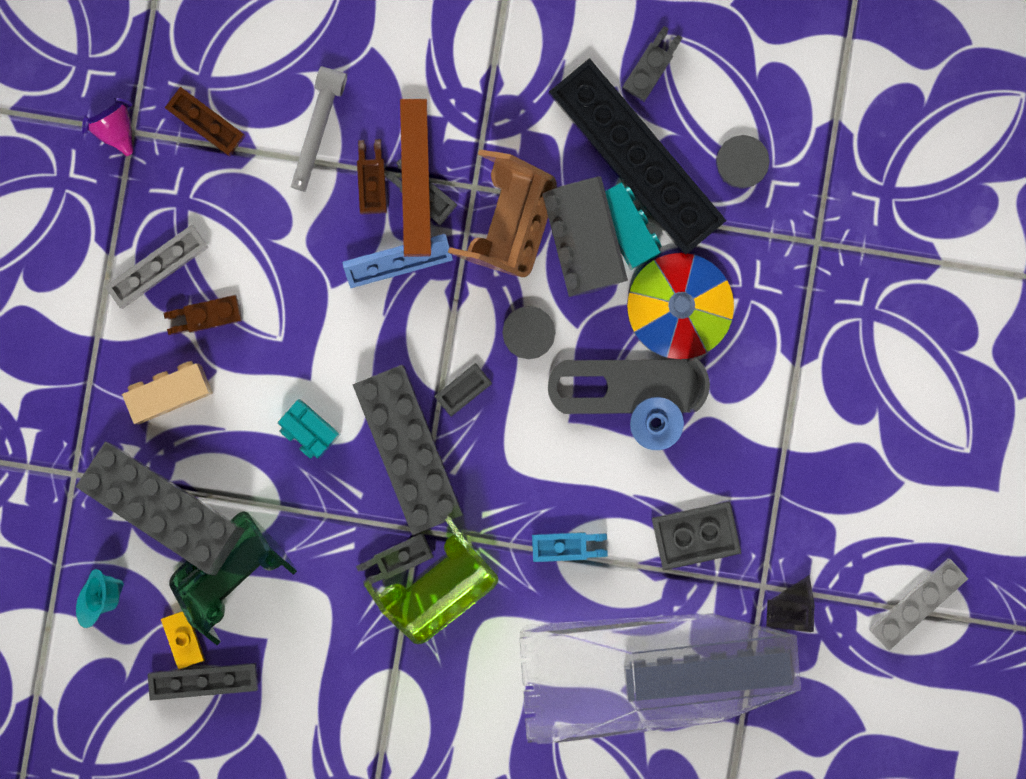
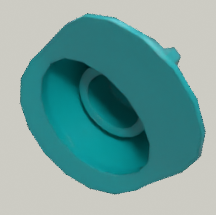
[76,569,124,628]

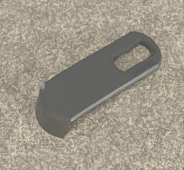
[548,357,710,414]

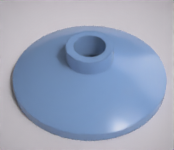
[630,397,684,450]

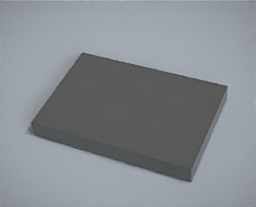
[651,501,742,571]

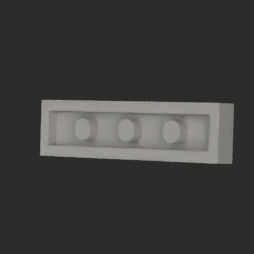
[105,225,209,309]
[869,558,968,650]

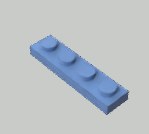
[342,233,453,289]

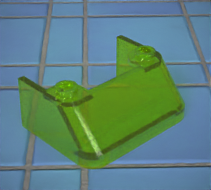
[364,517,498,644]

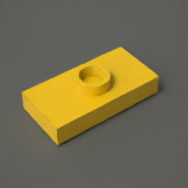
[161,609,205,670]

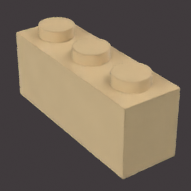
[122,361,213,424]

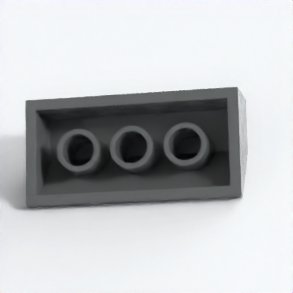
[543,176,628,297]

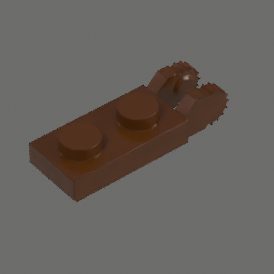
[357,139,387,215]
[163,295,242,335]

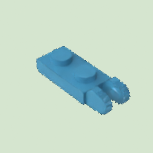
[532,532,608,562]

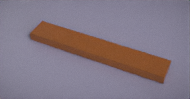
[400,99,431,257]

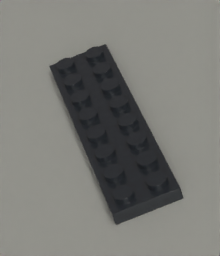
[548,58,727,255]

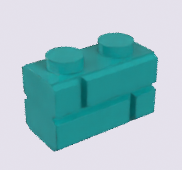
[277,399,341,459]

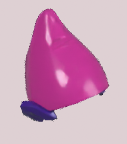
[82,98,133,156]

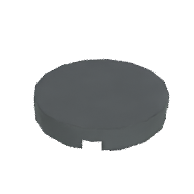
[716,135,770,189]
[502,306,556,360]

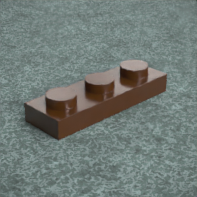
[165,87,245,157]

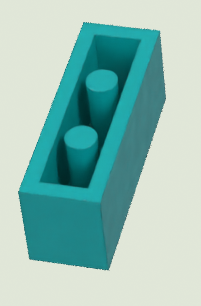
[605,182,662,270]

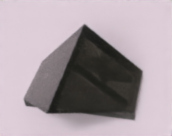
[766,575,815,632]

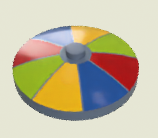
[627,253,734,360]

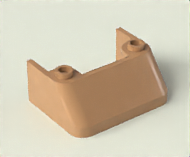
[448,149,557,277]

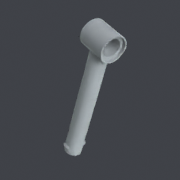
[290,66,347,192]

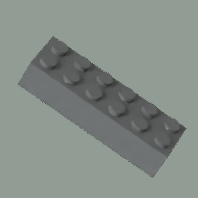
[352,364,463,535]
[76,441,245,576]

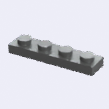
[147,663,259,701]

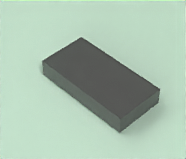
[434,363,492,417]

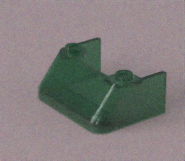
[169,511,297,645]

